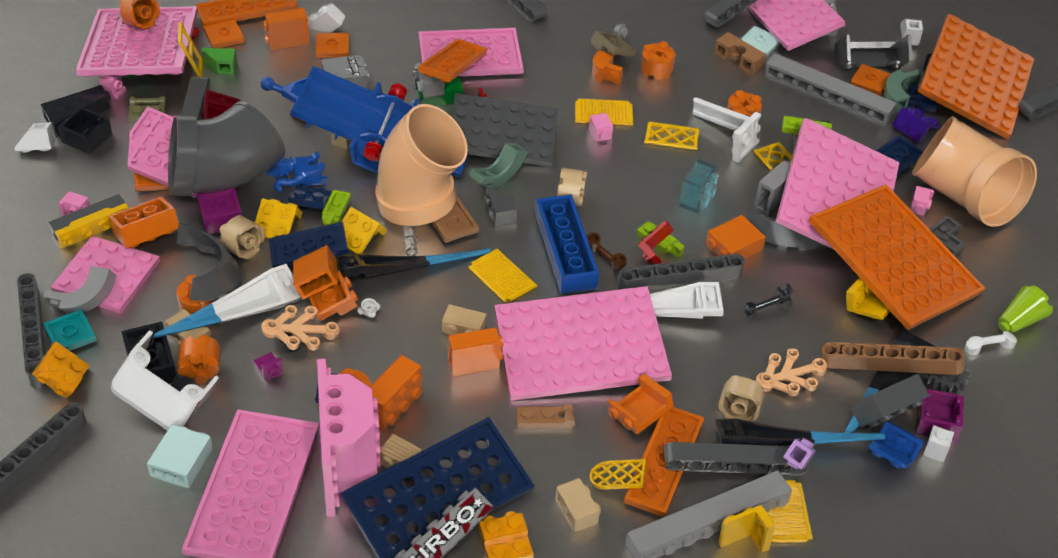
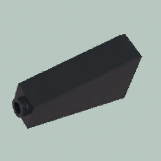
[40,85,111,138]

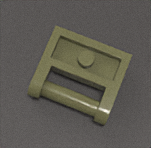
[128,96,166,123]

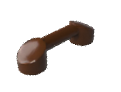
[587,232,627,269]

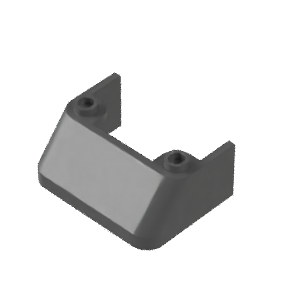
[835,34,912,70]

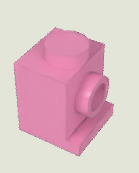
[99,75,126,100]
[910,186,934,216]
[58,191,90,216]

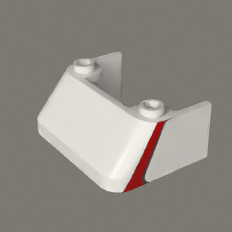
[111,330,219,431]

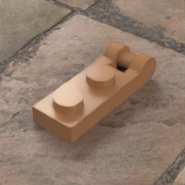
[516,404,575,428]

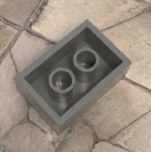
[850,374,929,428]

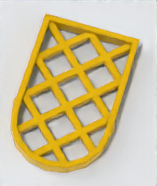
[589,459,646,490]

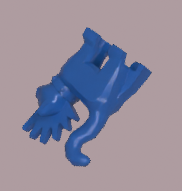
[265,151,328,192]

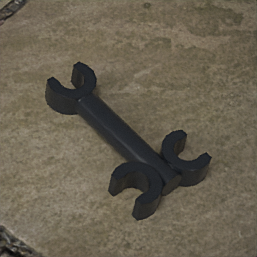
[744,284,793,318]

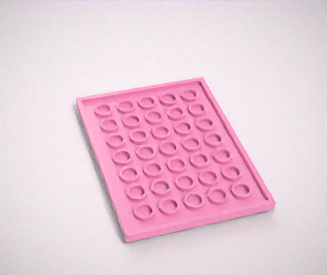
[76,6,197,77]
[775,118,899,249]
[495,286,672,401]

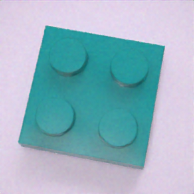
[43,309,97,351]

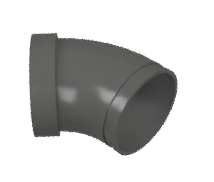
[168,102,285,197]

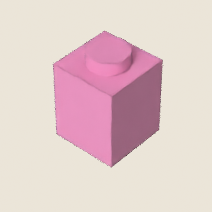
[589,113,613,142]

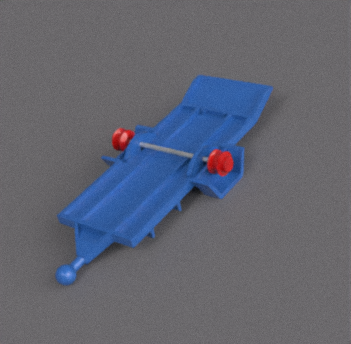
[260,66,469,177]

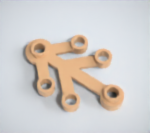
[261,305,340,350]
[756,348,827,396]

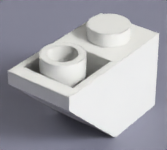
[308,3,345,33]
[901,19,923,46]
[14,122,55,153]

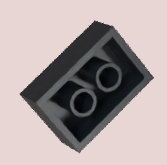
[121,321,177,384]

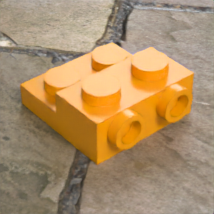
[32,341,90,398]
[479,511,534,558]

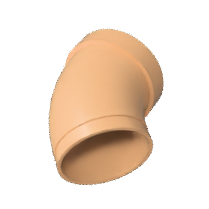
[375,104,468,226]
[912,117,1037,227]

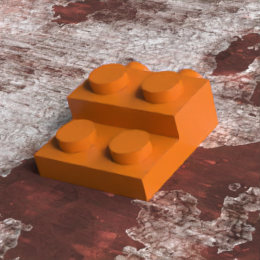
[309,271,359,321]

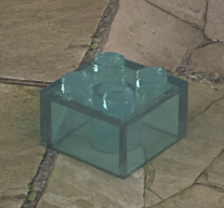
[679,159,719,214]

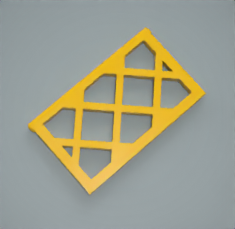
[644,122,699,151]
[753,142,793,171]

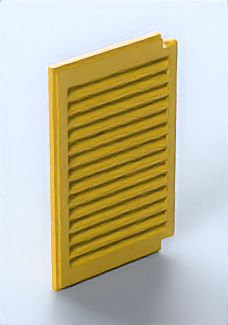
[575,99,633,125]
[468,249,538,302]
[768,480,813,543]

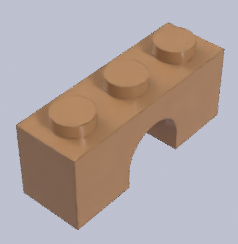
[714,32,766,75]

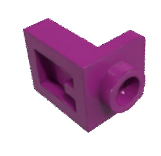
[253,352,283,381]

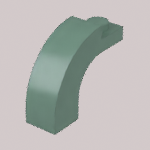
[883,69,922,113]
[469,143,528,189]

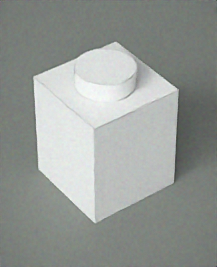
[923,425,954,463]

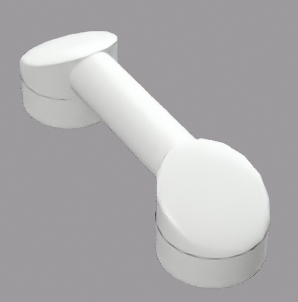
[964,331,1017,355]

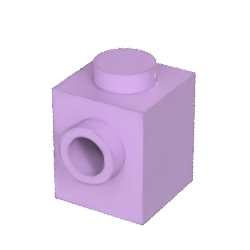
[783,438,816,470]

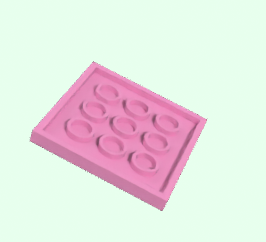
[50,236,160,314]

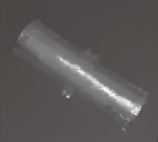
[403,225,418,256]

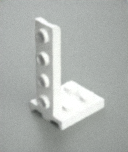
[693,97,761,163]

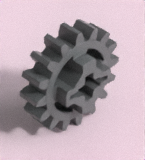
[924,366,969,394]

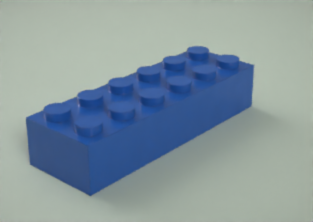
[535,194,599,294]

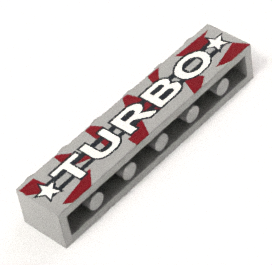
[394,488,494,558]

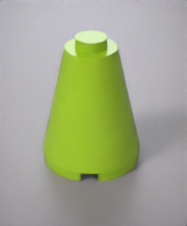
[998,284,1053,333]

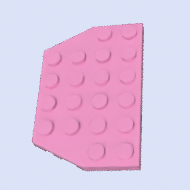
[128,106,197,198]

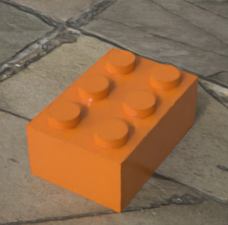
[108,197,179,249]
[370,355,422,431]

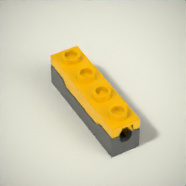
[48,194,129,249]

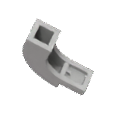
[43,266,117,314]

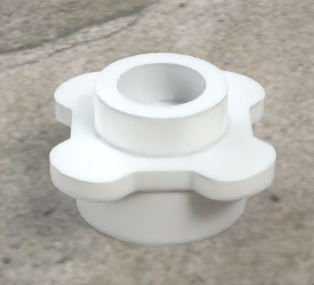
[358,298,380,318]

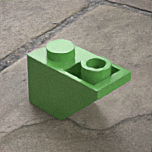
[201,48,237,75]

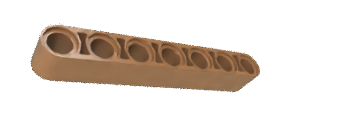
[822,342,965,375]

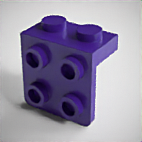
[892,107,941,143]

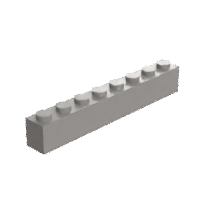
[764,53,896,126]
[625,471,792,558]

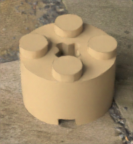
[557,168,587,207]
[220,215,265,259]
[718,375,764,422]

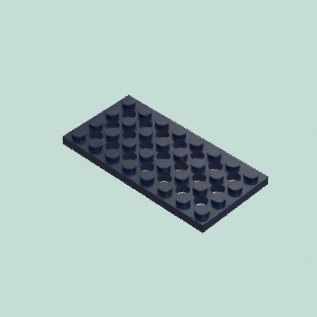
[340,417,535,558]

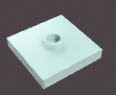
[741,26,780,57]

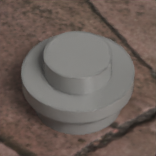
[614,24,627,39]

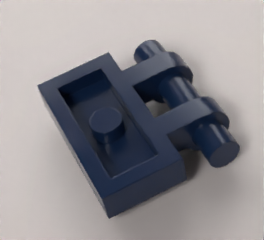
[907,83,937,112]
[288,185,332,209]

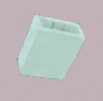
[147,424,213,488]

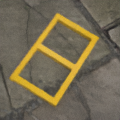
[178,22,203,77]

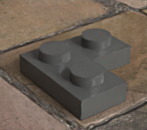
[929,215,965,255]

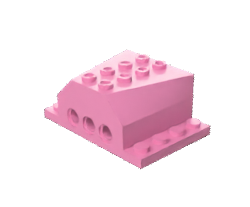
[317,359,381,517]

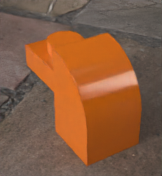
[592,50,623,84]

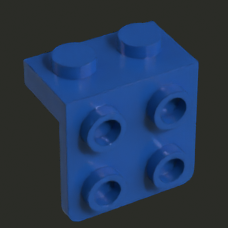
[868,420,925,469]

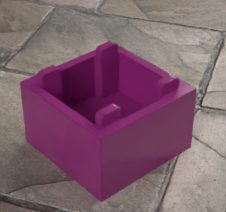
[197,188,242,234]
[915,389,964,443]

